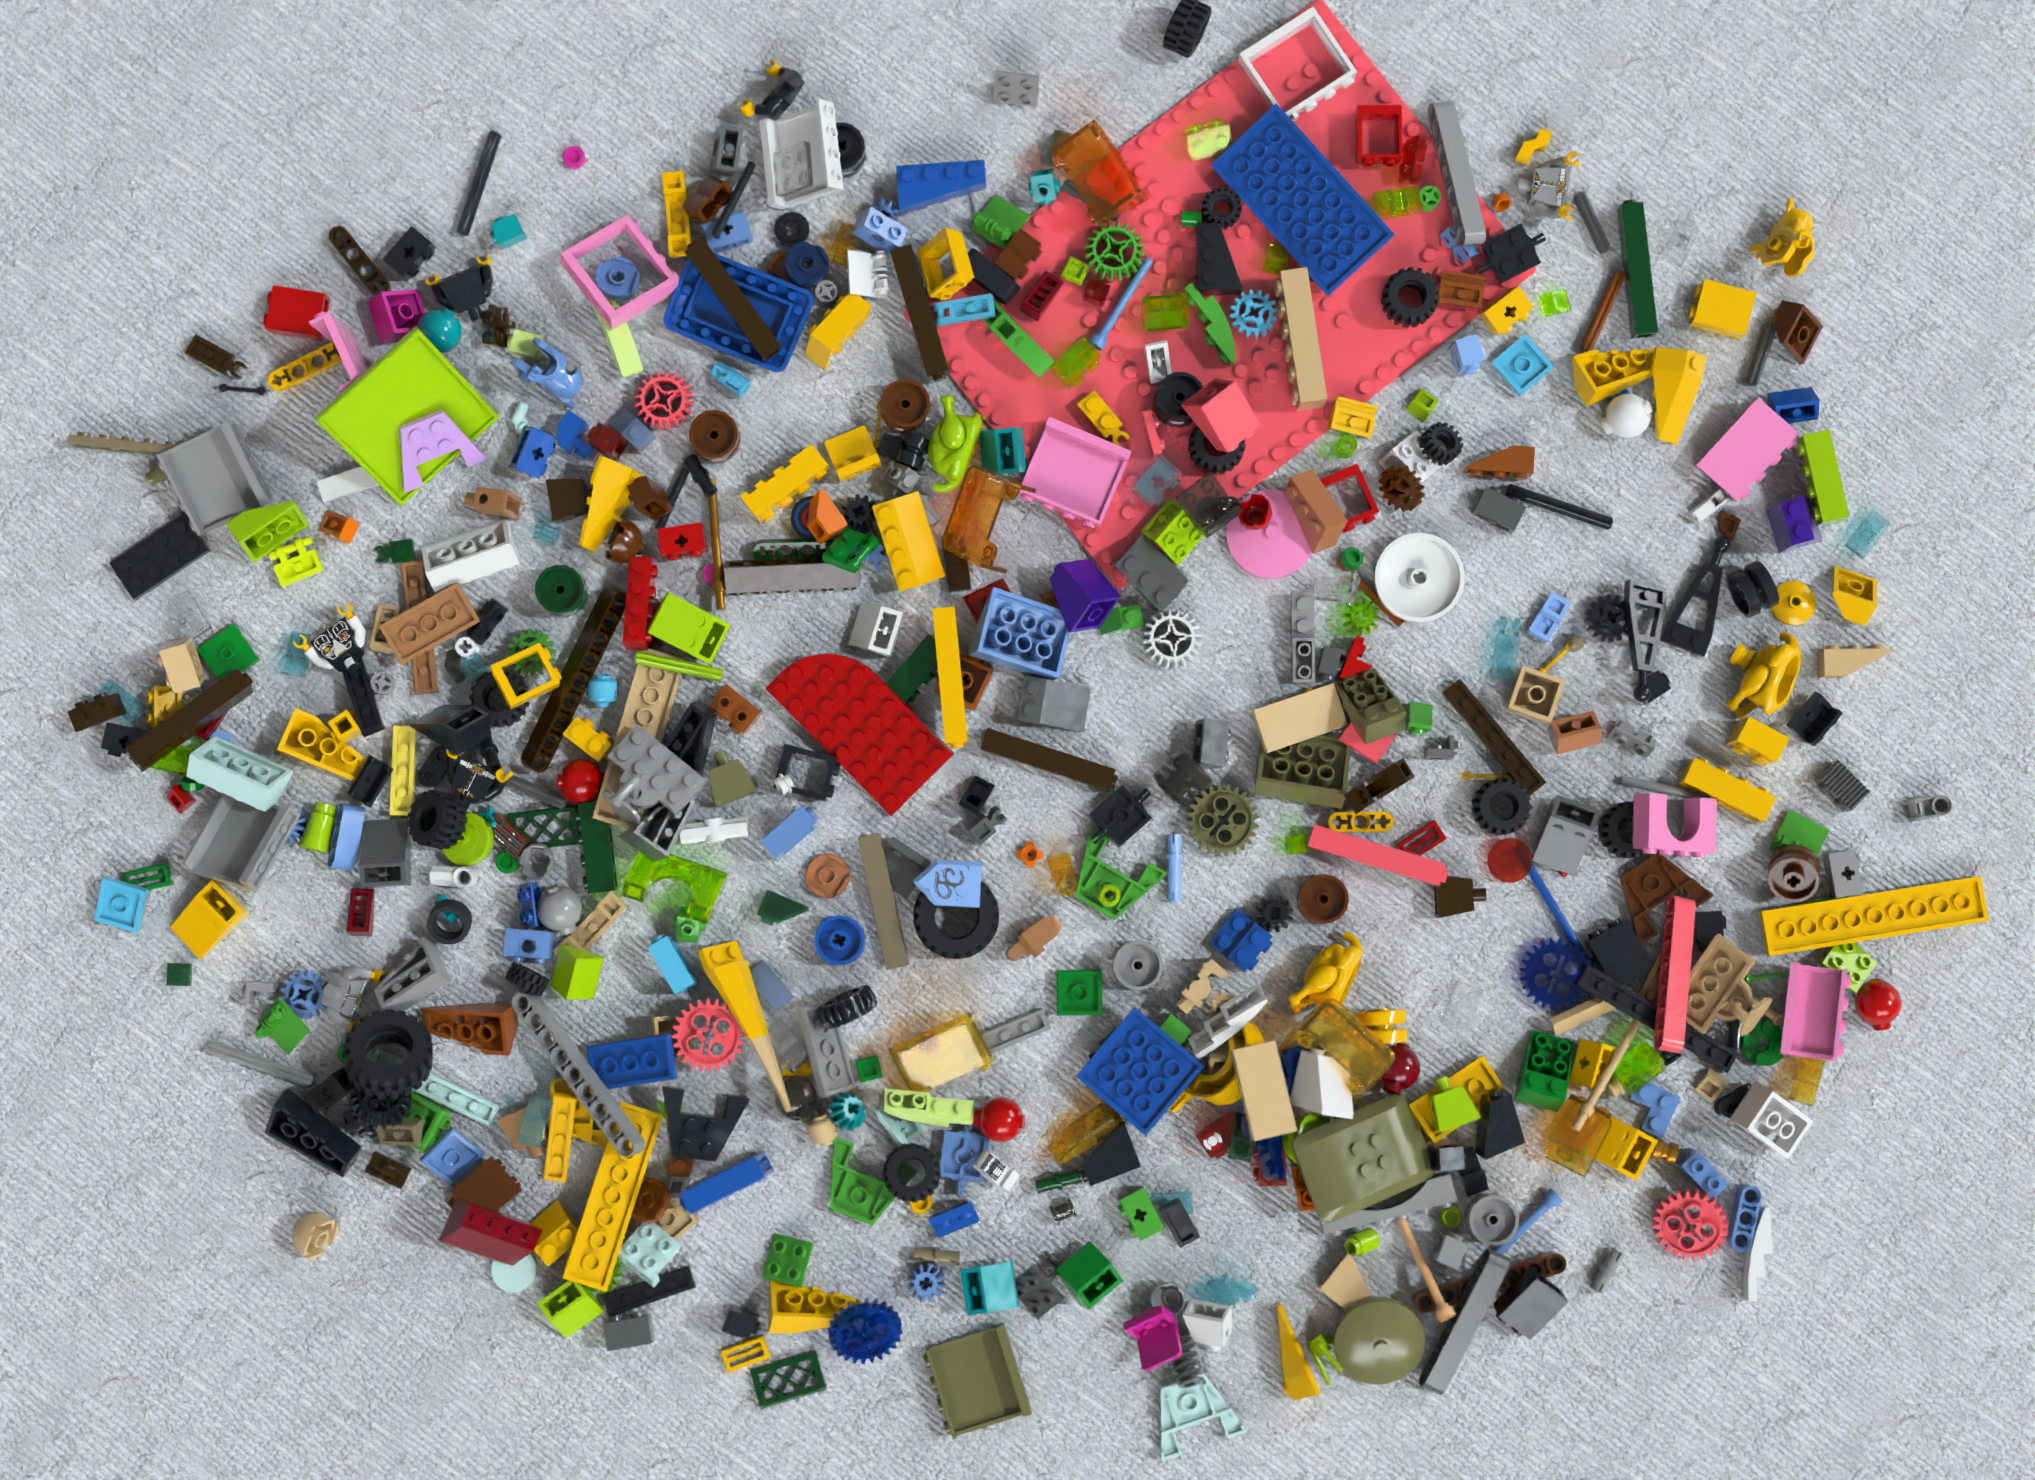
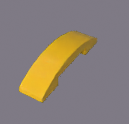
[662,170,691,258]

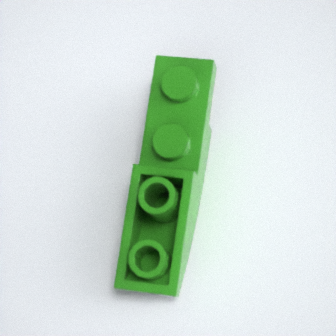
[1183,283,1236,368]
[982,299,1055,378]

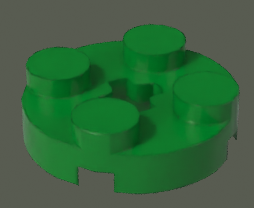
[1741,1021,1784,1066]

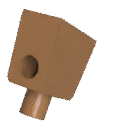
[465,487,522,520]
[498,1102,549,1159]

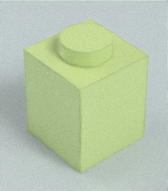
[507,329,544,361]

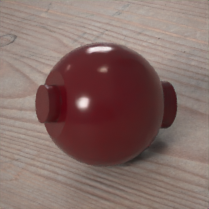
[1375,1043,1421,1095]

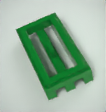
[123,863,174,891]

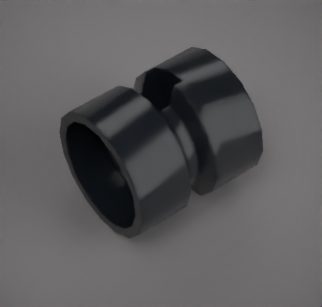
[894,431,929,472]

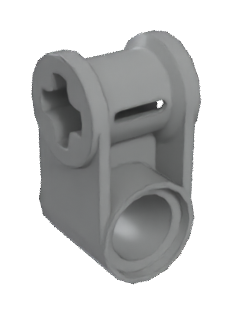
[1904,795,1952,822]

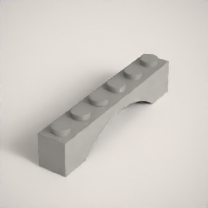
[1318,1173,1457,1237]

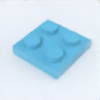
[1490,334,1554,397]
[94,877,148,933]

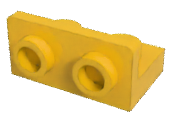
[146,686,182,730]

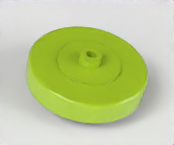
[442,812,494,866]

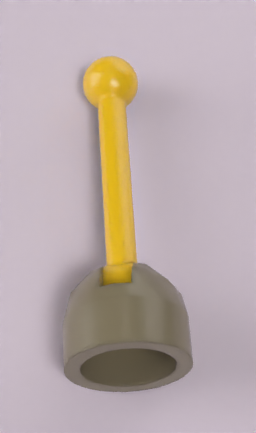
[1537,632,1584,673]

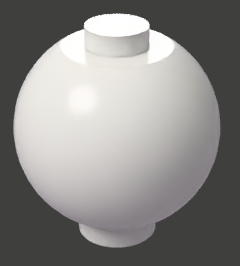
[1601,394,1652,438]

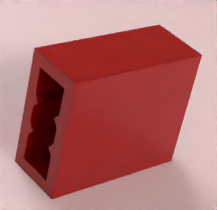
[263,285,330,341]

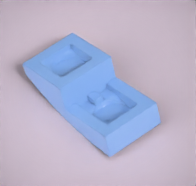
[1526,592,1571,644]

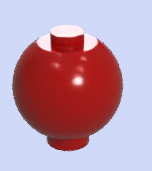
[556,759,605,804]
[1855,978,1902,1031]
[973,1097,1026,1142]

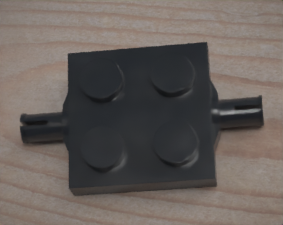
[1475,223,1546,284]
[1089,785,1152,848]

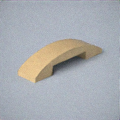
[553,890,628,957]

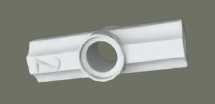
[680,817,749,844]

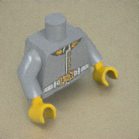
[1517,151,1580,221]
[321,965,388,1032]

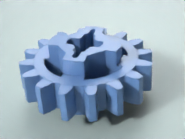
[280,970,328,1019]

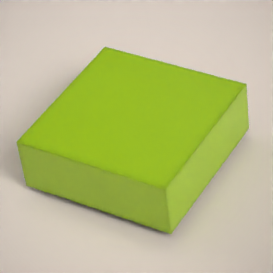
[1061,256,1090,286]

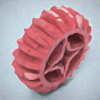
[634,371,694,431]

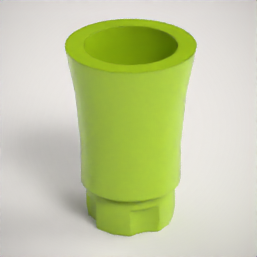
[298,802,337,854]

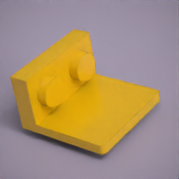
[824,425,882,483]

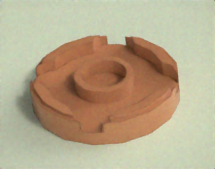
[805,854,850,898]

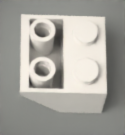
[848,602,904,658]

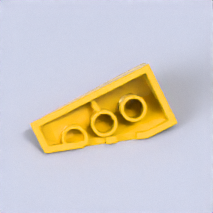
[1650,347,1707,445]
[1572,349,1654,406]
[579,455,644,552]
[275,708,366,781]
[768,1280,863,1334]
[1275,1302,1321,1401]

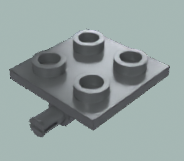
[1015,1252,1065,1320]

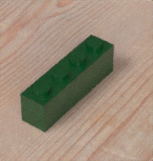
[886,634,938,704]
[575,801,618,894]

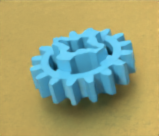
[1229,289,1278,339]

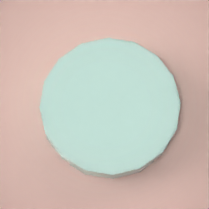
[491,1253,537,1292]

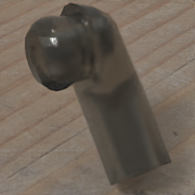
[445,649,466,683]

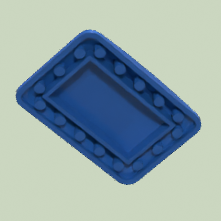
[663,253,814,373]

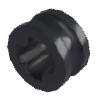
[1658,1051,1681,1066]

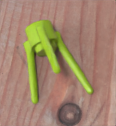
[1308,1332,1342,1385]

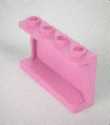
[1694,397,1799,501]
[1781,962,1851,1062]

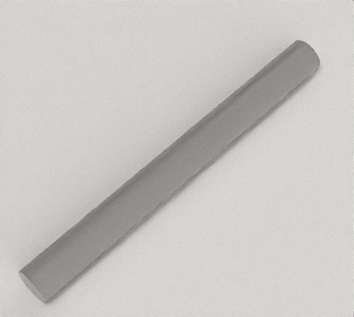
[1399,322,1474,382]
[1620,775,1711,799]

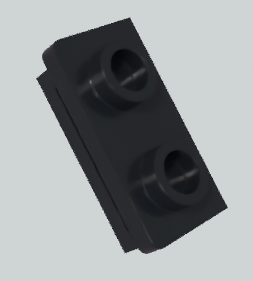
[1786,692,1843,746]

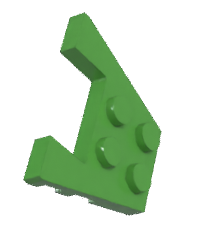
[1076,828,1167,920]
[830,1137,917,1226]

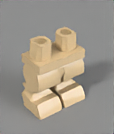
[1176,958,1229,1014]

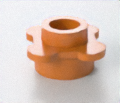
[1016,841,1043,868]

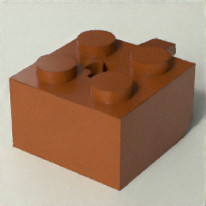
[934,652,995,712]

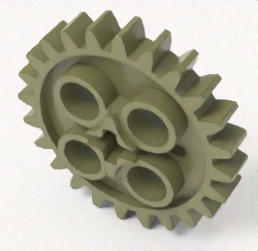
[1186,784,1259,857]

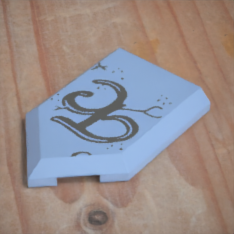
[913,860,982,908]

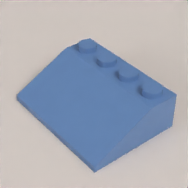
[968,587,1070,680]

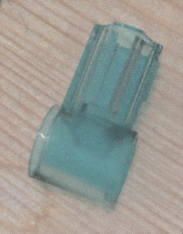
[280,631,312,678]

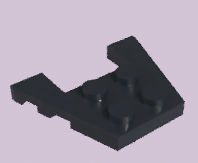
[662,1086,749,1162]

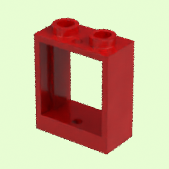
[1355,105,1402,167]
[1320,463,1379,534]

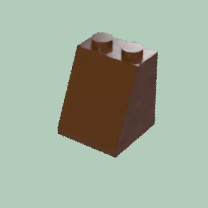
[444,1156,522,1212]

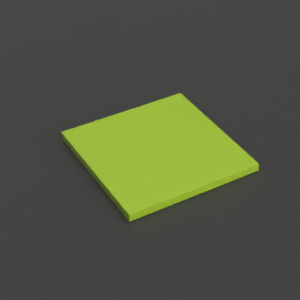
[314,326,500,506]

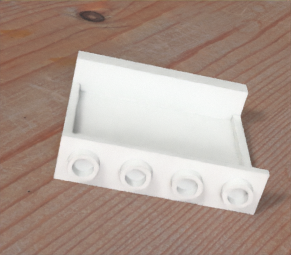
[759,99,843,210]

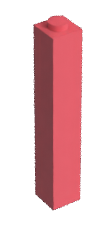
[1308,824,1449,887]

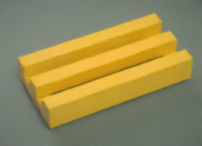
[720,1335,771,1373]

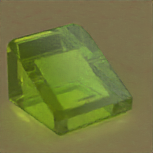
[1263,244,1289,274]
[1540,289,1572,317]

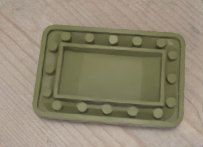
[1291,1093,1435,1222]

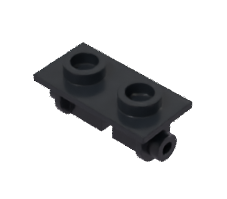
[466,598,508,645]

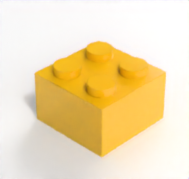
[1726,716,1790,766]

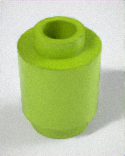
[1345,1227,1380,1257]

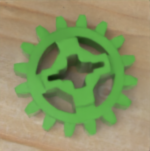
[507,628,557,677]

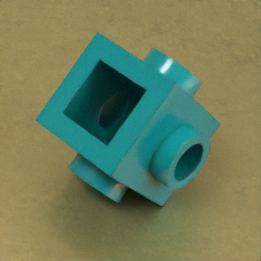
[1028,168,1061,205]

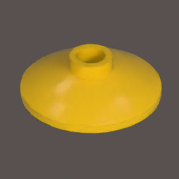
[1771,581,1816,625]

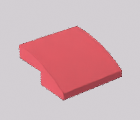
[1339,722,1397,765]

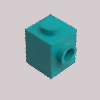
[490,214,527,249]

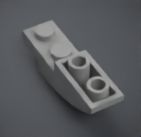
[1290,591,1315,683]

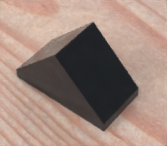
[959,775,995,816]

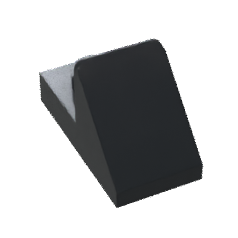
[1457,1146,1488,1197]

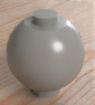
[537,884,582,936]

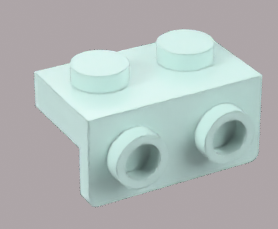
[875,1104,928,1147]

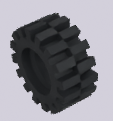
[1201,186,1242,230]
[1419,422,1463,466]
[505,962,549,996]

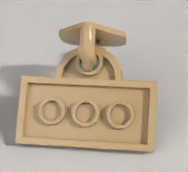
[1686,934,1784,1036]

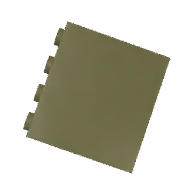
[923,1323,1032,1439]

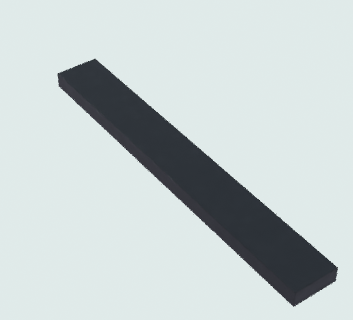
[1574,964,1739,1073]

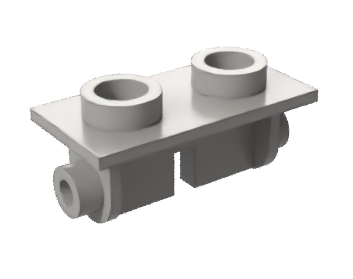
[1607,720,1657,758]

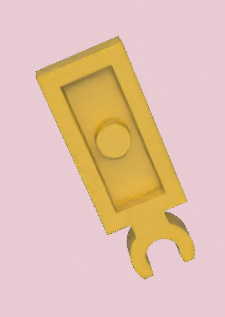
[1077,390,1130,446]

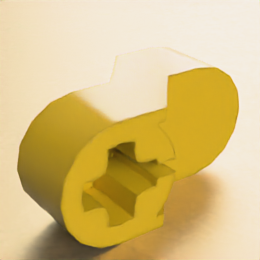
[1515,127,1553,166]

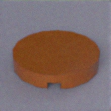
[631,1178,670,1224]

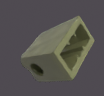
[709,750,758,807]

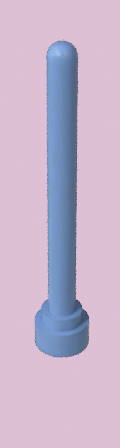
[1088,257,1153,351]
[1493,1188,1563,1254]

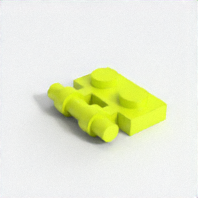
[268,536,325,588]

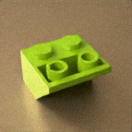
[537,1280,605,1338]

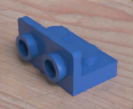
[929,1200,979,1238]

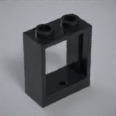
[773,744,841,802]

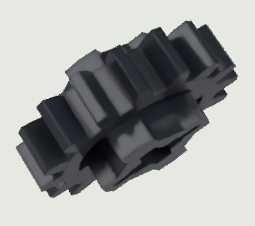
[1584,594,1628,643]

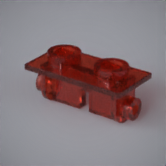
[1398,135,1427,185]

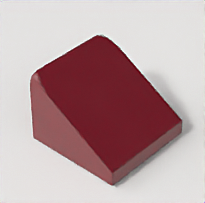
[1083,279,1111,307]

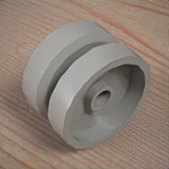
[1113,941,1163,990]
[1465,1193,1519,1246]

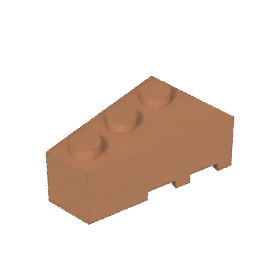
[1285,469,1348,554]

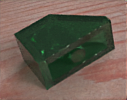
[757,889,811,926]

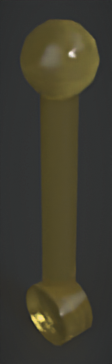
[872,403,882,448]
[1462,771,1509,780]

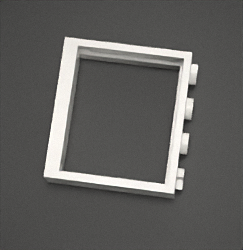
[1238,7,1357,122]

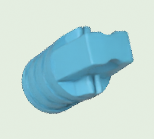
[710,362,752,398]

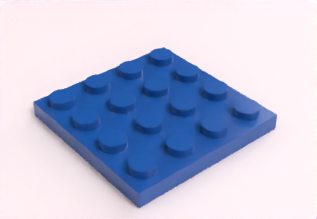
[1076,1007,1204,1136]

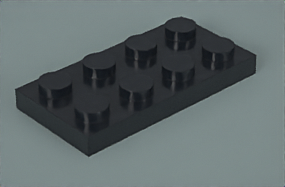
[109,514,210,601]

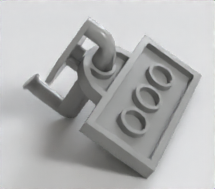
[603,724,707,825]

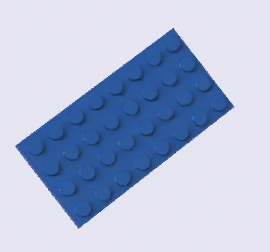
[1211,103,1395,296]

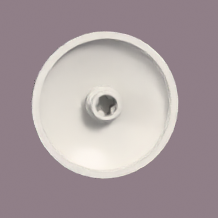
[1374,533,1465,623]

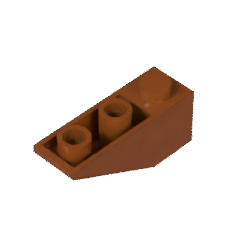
[1463,446,1535,480]

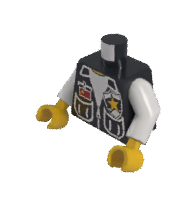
[293,602,366,673]

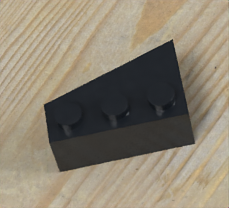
[1196,223,1243,295]

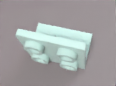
[618,1223,681,1287]

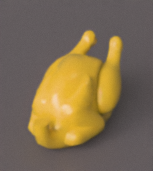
[1726,632,1801,719]
[1288,931,1363,1016]

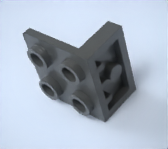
[885,837,931,899]

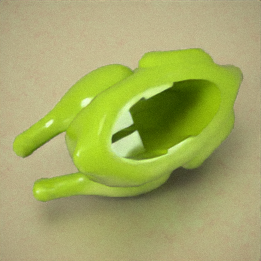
[927,395,982,493]

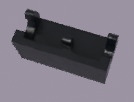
[346,754,394,808]

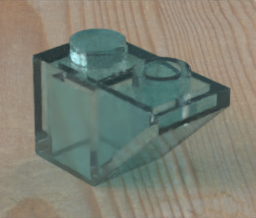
[1204,1275,1259,1310]

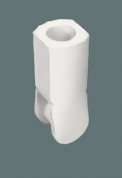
[1689,488,1730,523]

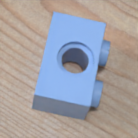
[1449,334,1485,376]

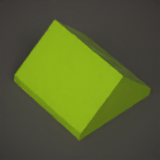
[551,944,605,1000]

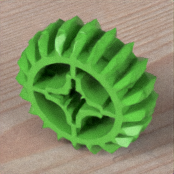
[1085,221,1144,281]

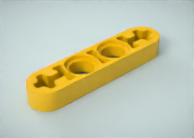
[268,341,343,392]

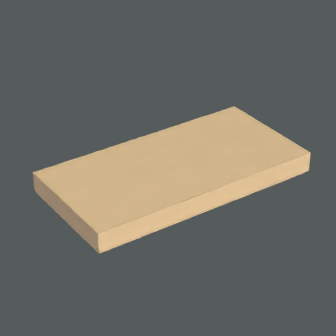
[1251,683,1348,754]
[1230,1041,1297,1141]

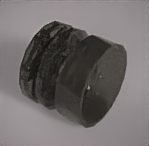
[1152,748,1212,808]

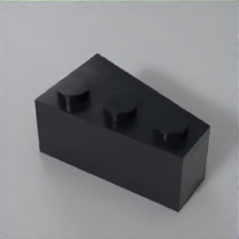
[664,700,718,776]

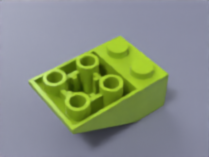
[647,592,731,665]

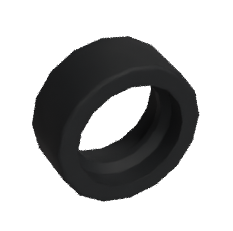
[427,899,472,945]

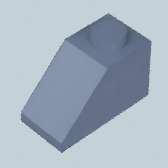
[608,407,656,454]

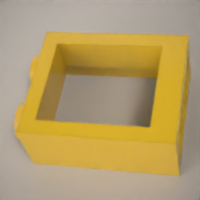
[917,228,974,300]
[490,643,562,710]

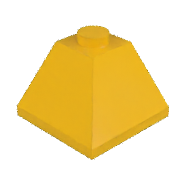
[1832,566,1877,626]

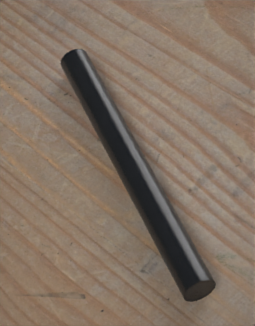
[711,161,756,239]

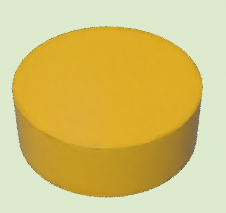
[910,1195,933,1214]

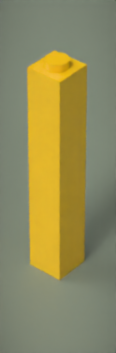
[932,606,968,749]

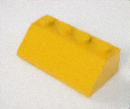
[872,491,946,592]

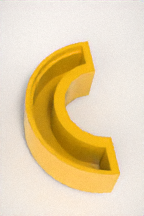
[1189,1022,1264,1105]

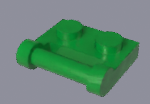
[822,527,880,573]

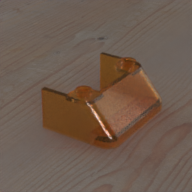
[942,465,1036,574]

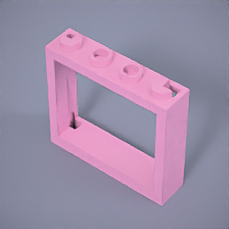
[560,215,679,330]

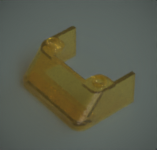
[1279,998,1395,1104]

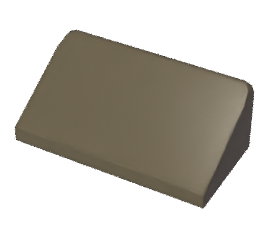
[377,1117,423,1146]

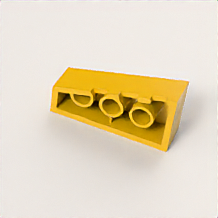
[740,444,830,524]

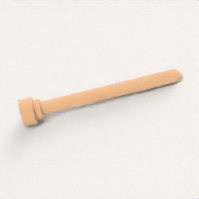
[1398,1219,1456,1322]

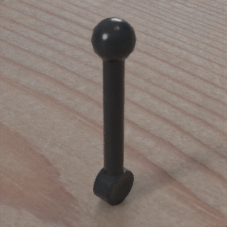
[219,383,266,396]

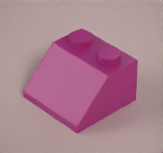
[367,289,425,344]

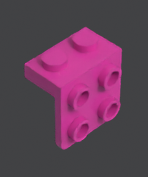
[1123,1305,1182,1371]

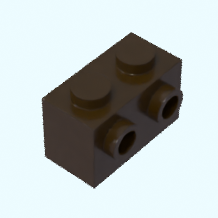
[67,692,127,732]

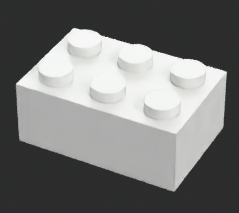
[1730,1081,1813,1159]

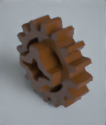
[1378,464,1425,512]

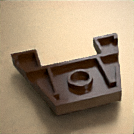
[1619,852,1714,945]

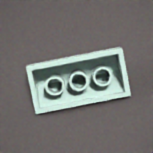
[186,736,293,812]

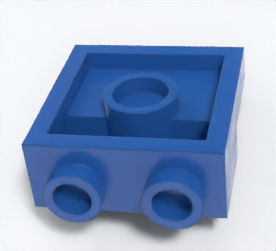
[1208,909,1273,972]

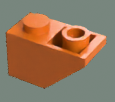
[807,488,848,545]

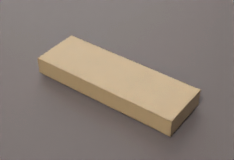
[1550,997,1616,1036]

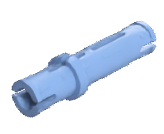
[1166,834,1183,902]

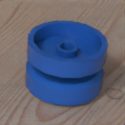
[815,915,866,965]

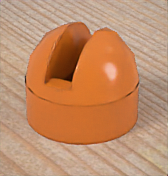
[1492,192,1512,212]

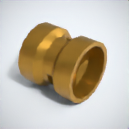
[1649,1137,1679,1166]

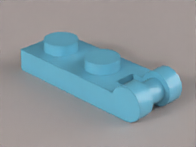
[933,293,995,327]

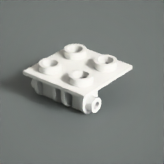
[847,250,889,299]

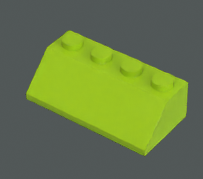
[1797,429,1850,525]

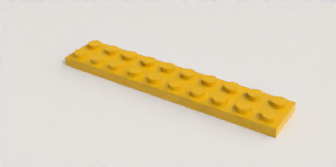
[1759,876,1989,956]

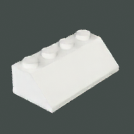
[422,519,520,593]

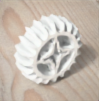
[1142,609,1202,669]

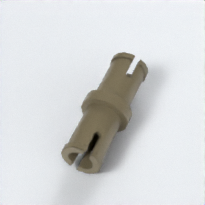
[913,1247,960,1266]

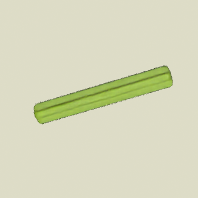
[634,651,723,681]

